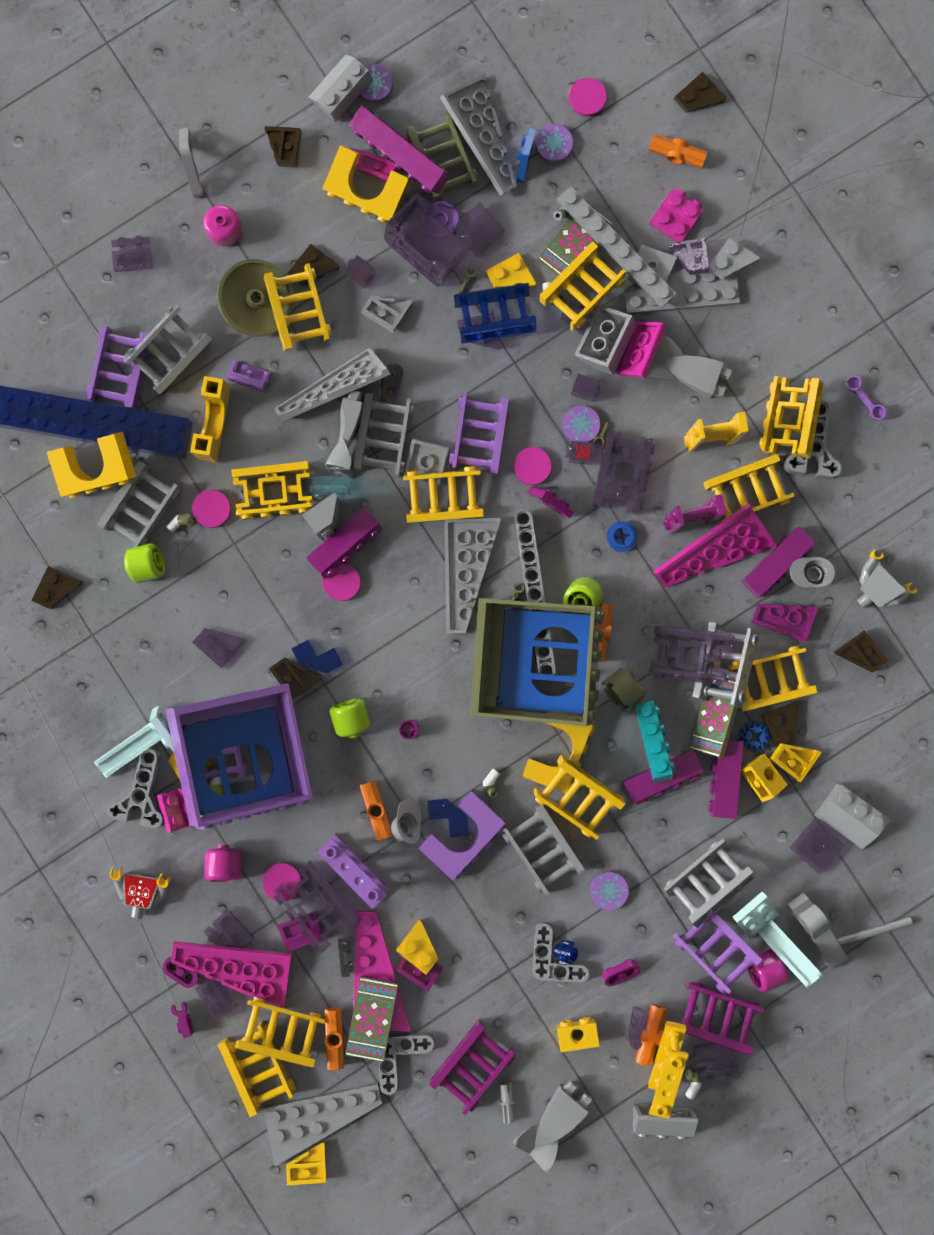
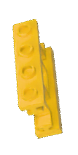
[760,376,824,458]
[231,461,314,520]

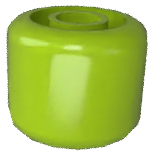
[124,543,165,583]
[563,577,603,615]
[329,699,371,738]

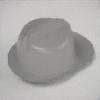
[790,557,835,588]
[391,799,422,844]

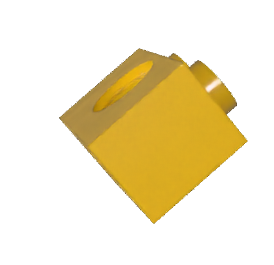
[741,754,787,802]
[556,1017,600,1052]

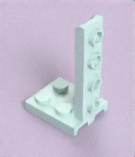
[94,705,174,778]
[733,892,823,989]

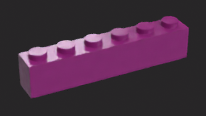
[349,105,451,194]

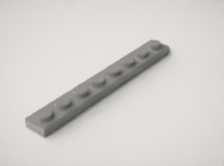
[557,186,676,308]

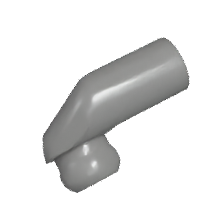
[553,206,568,220]

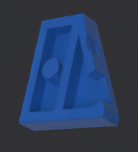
[516,128,536,183]

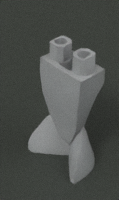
[647,335,732,398]
[325,390,363,478]
[513,1080,593,1173]

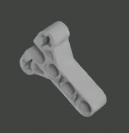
[782,400,841,479]
[107,749,164,828]
[787,893,848,970]

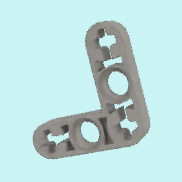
[179,128,204,198]
[533,922,589,983]
[379,1033,434,1095]

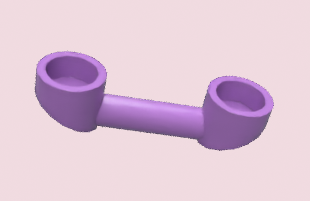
[845,375,886,420]

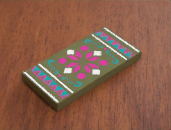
[538,202,614,276]
[689,677,738,758]
[345,976,398,1062]

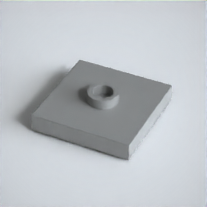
[627,245,677,283]
[404,439,449,485]

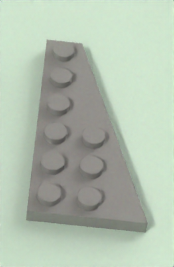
[440,74,517,196]
[624,254,740,314]
[274,347,390,422]
[444,518,501,634]
[263,1083,382,1167]

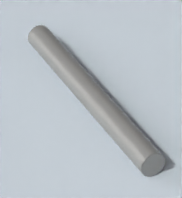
[836,917,913,946]

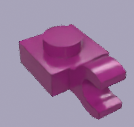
[171,1001,195,1039]

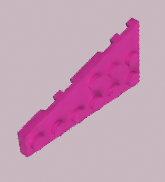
[653,503,777,587]
[353,911,411,1031]
[171,941,291,1009]

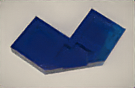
[291,640,343,674]
[427,798,469,837]

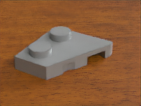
[707,238,760,280]
[361,296,412,333]

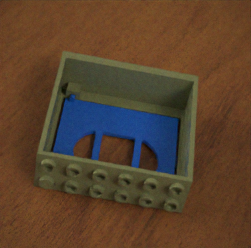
[470,598,604,726]

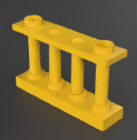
[540,241,626,331]
[264,263,331,352]
[684,412,749,452]
[703,454,794,523]
[403,466,484,523]
[727,645,817,712]
[533,754,625,840]
[235,997,325,1067]
[218,1021,296,1117]
[648,1021,688,1119]

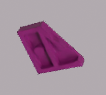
[527,487,574,518]

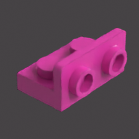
[157,788,190,833]

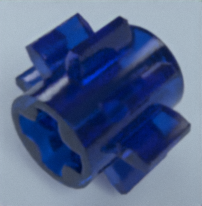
[554,940,578,965]

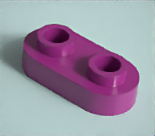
[162,956,199,988]
[602,959,641,986]

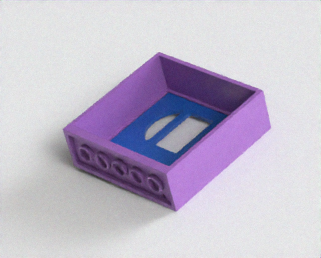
[165,683,313,830]

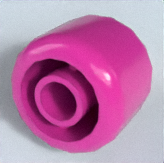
[204,205,242,247]
[205,845,242,882]
[747,949,789,993]

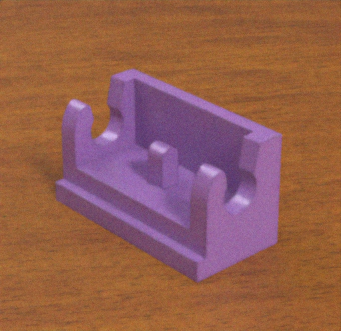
[226,360,271,393]

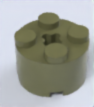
[601,668,646,713]

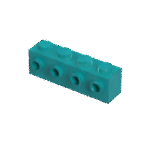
[635,700,676,784]

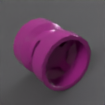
[399,720,419,739]

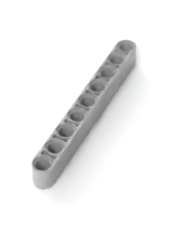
[515,510,556,675]

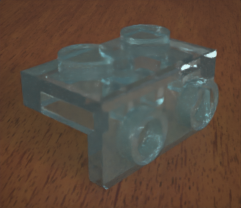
[310,476,350,499]

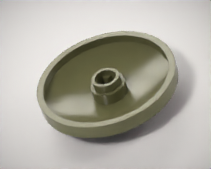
[217,259,294,337]

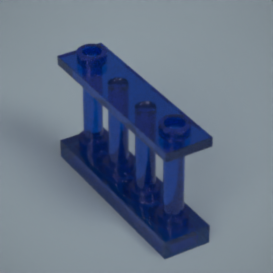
[454,283,537,344]

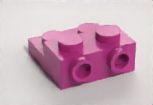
[649,189,704,245]

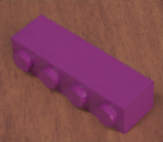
[306,508,382,579]
[741,527,815,598]
[708,740,743,819]
[621,749,703,805]

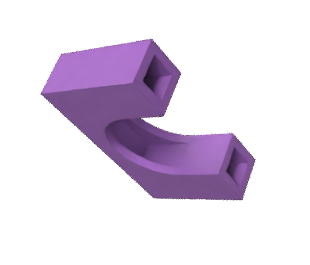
[418,790,505,881]

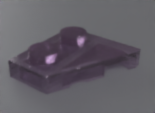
[669,238,709,275]

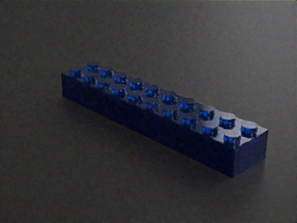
[0,386,193,460]

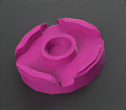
[569,78,606,117]
[513,447,551,486]
[192,490,231,528]
[322,564,361,601]
[263,863,302,902]

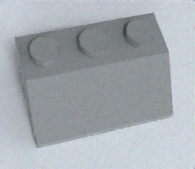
[308,55,373,122]
[574,305,637,375]
[303,492,342,540]
[815,784,890,849]
[633,1104,698,1139]

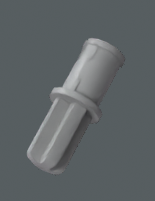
[500,1082,515,1124]

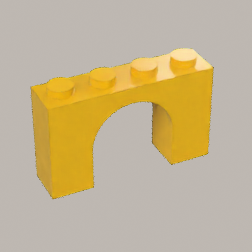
[322,145,412,223]
[190,376,231,463]
[47,432,136,498]
[522,711,596,793]

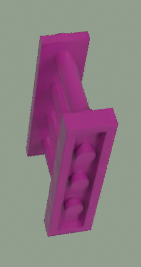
[663,494,727,534]
[675,981,764,1055]
[429,1019,515,1115]

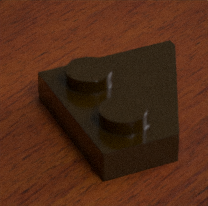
[674,72,727,113]
[265,126,302,167]
[288,244,340,286]
[31,566,83,609]
[834,630,888,673]
[269,657,322,699]
[762,701,798,749]

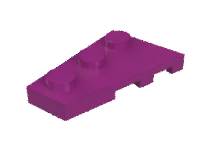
[751,604,819,643]

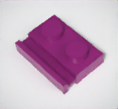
[278,911,324,952]
[396,957,444,992]

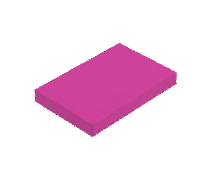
[616,321,667,379]

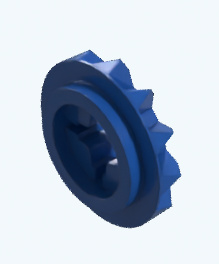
[607,521,637,552]
[739,721,771,752]

